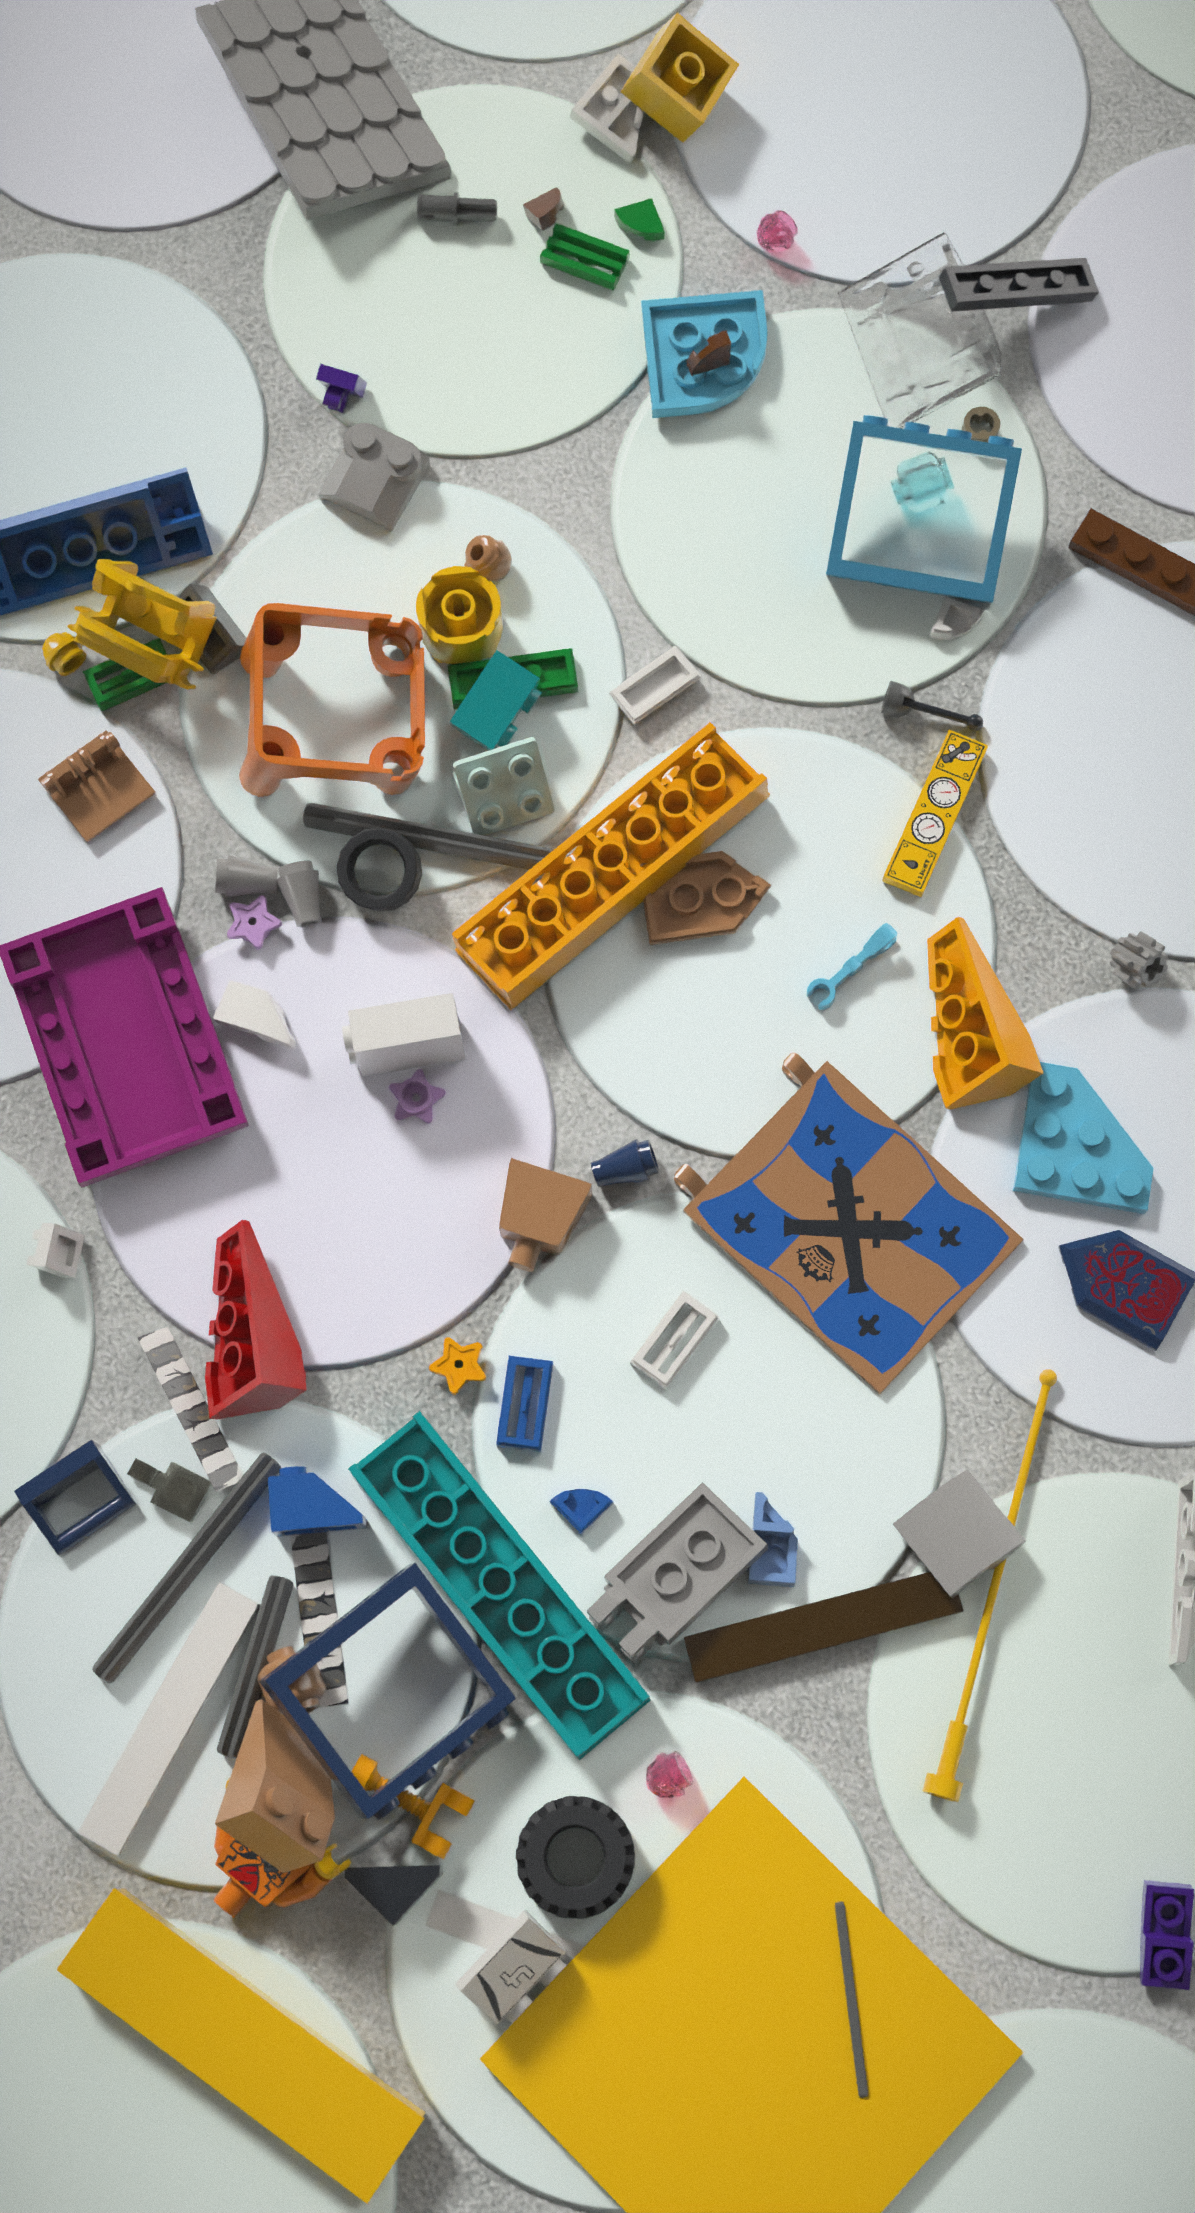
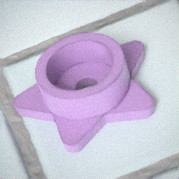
[227,895,282,950]
[389,1069,446,1123]

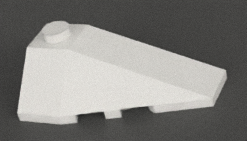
[1168,1470,1195,1666]

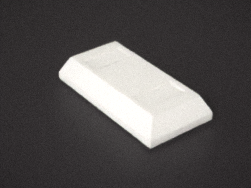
[609,645,701,725]

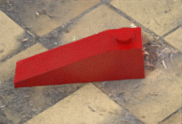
[205,1219,307,1420]

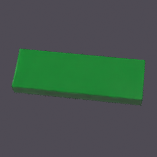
[447,648,578,710]

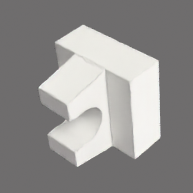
[26,1223,85,1278]

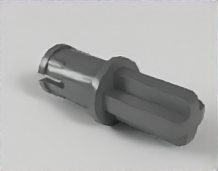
[417,192,498,226]

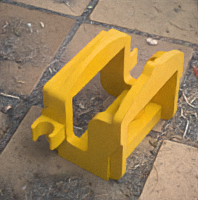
[67,559,217,690]

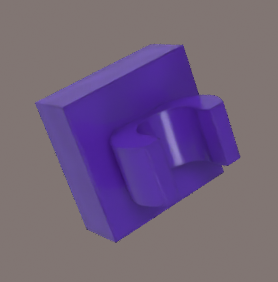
[316,363,367,414]

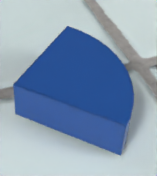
[549,1489,614,1535]

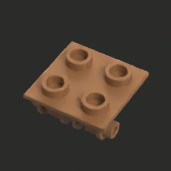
[38,730,156,843]

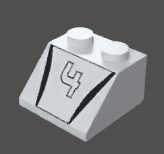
[454,1910,566,2025]

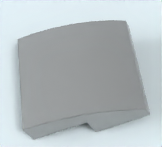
[892,1470,1027,1598]

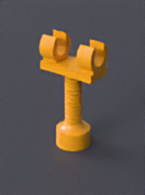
[351,1753,475,1860]

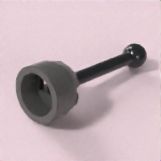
[881,680,984,731]

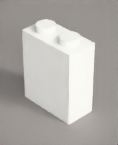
[342,992,466,1077]

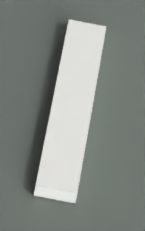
[77,1582,260,1856]

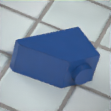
[268,1466,368,1537]

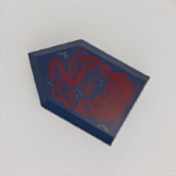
[1058,1230,1195,1351]

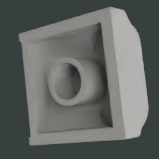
[319,422,431,532]

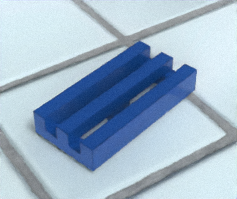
[496,1355,554,1452]

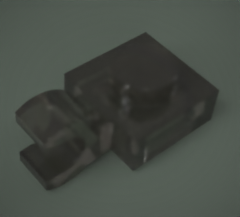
[127,1458,212,1524]

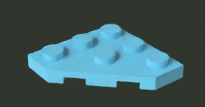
[1013,1062,1154,1214]

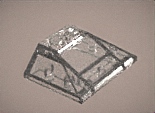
[837,231,1002,429]

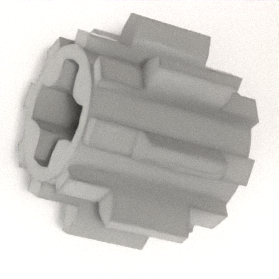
[1110,931,1169,989]

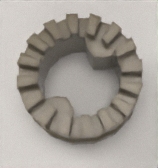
[962,406,1000,443]

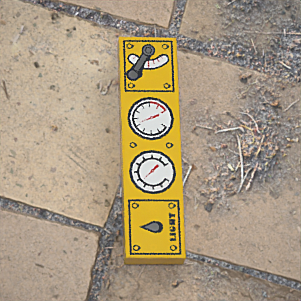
[882,730,988,898]

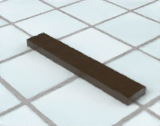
[683,1572,964,1683]

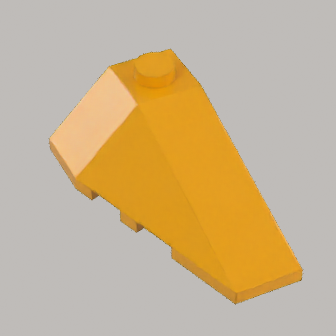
[927,916,1043,1110]

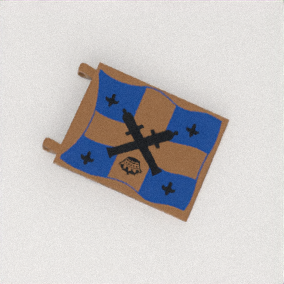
[674,1052,1024,1395]

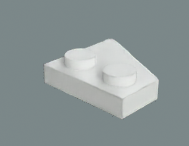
[569,53,644,164]

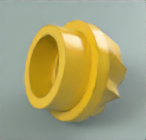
[42,632,86,676]

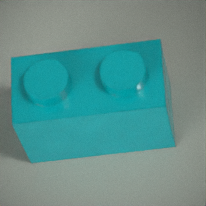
[449,650,542,751]

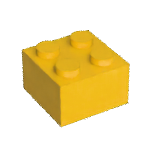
[620,12,740,143]

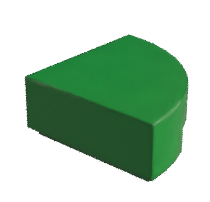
[614,198,665,241]

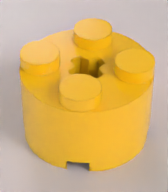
[416,566,503,664]

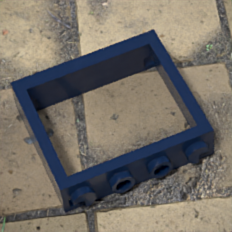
[259,1563,516,1820]

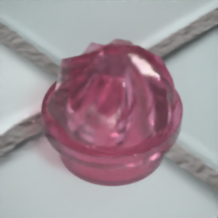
[756,210,798,253]
[646,1750,694,1798]

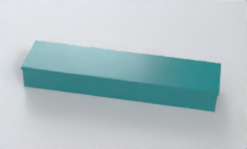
[348,1411,651,1761]

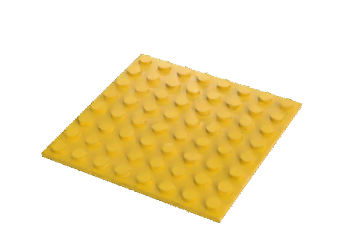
[479,1776,1024,2213]

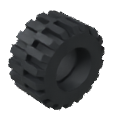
[515,1795,635,1919]

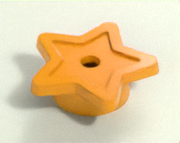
[429,1337,486,1395]

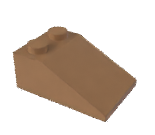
[215,1699,335,1873]

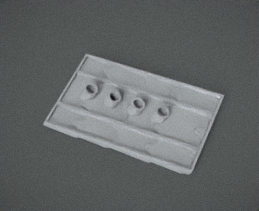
[195,0,451,221]

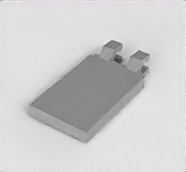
[587,1482,768,1664]

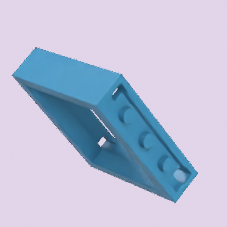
[826,415,1022,604]

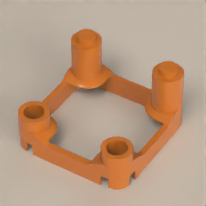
[239,603,425,797]

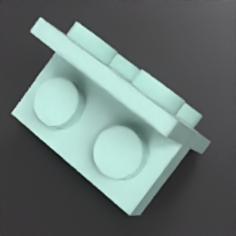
[452,737,555,835]

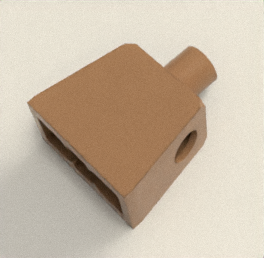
[499,1158,593,1272]

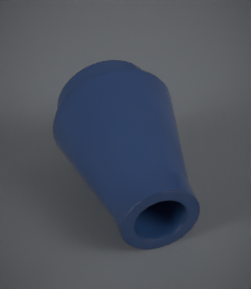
[591,1139,659,1187]

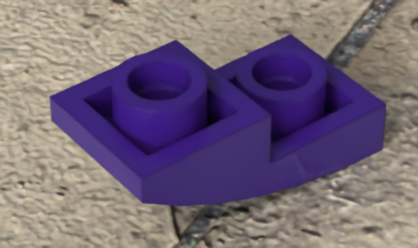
[1140,1880,1194,1990]

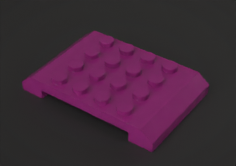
[0,887,249,1188]

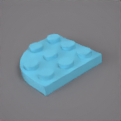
[641,290,767,418]

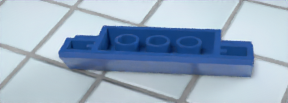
[0,467,213,616]

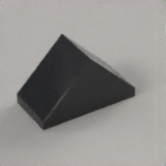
[345,1865,443,1926]

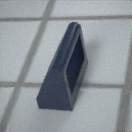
[14,1439,137,1556]

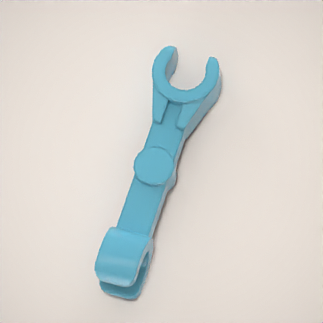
[806,923,897,1010]

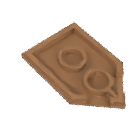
[640,851,771,945]

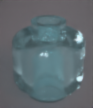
[890,451,955,513]

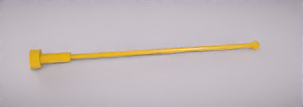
[922,1369,1057,1802]

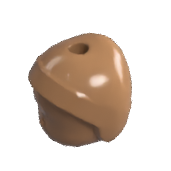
[464,535,512,581]

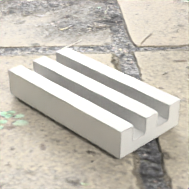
[630,1290,719,1390]

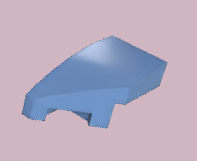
[748,1492,798,1588]

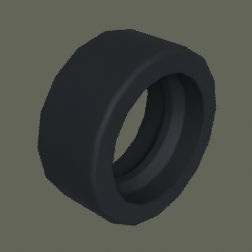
[336,828,422,912]

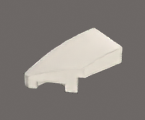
[213,980,296,1049]

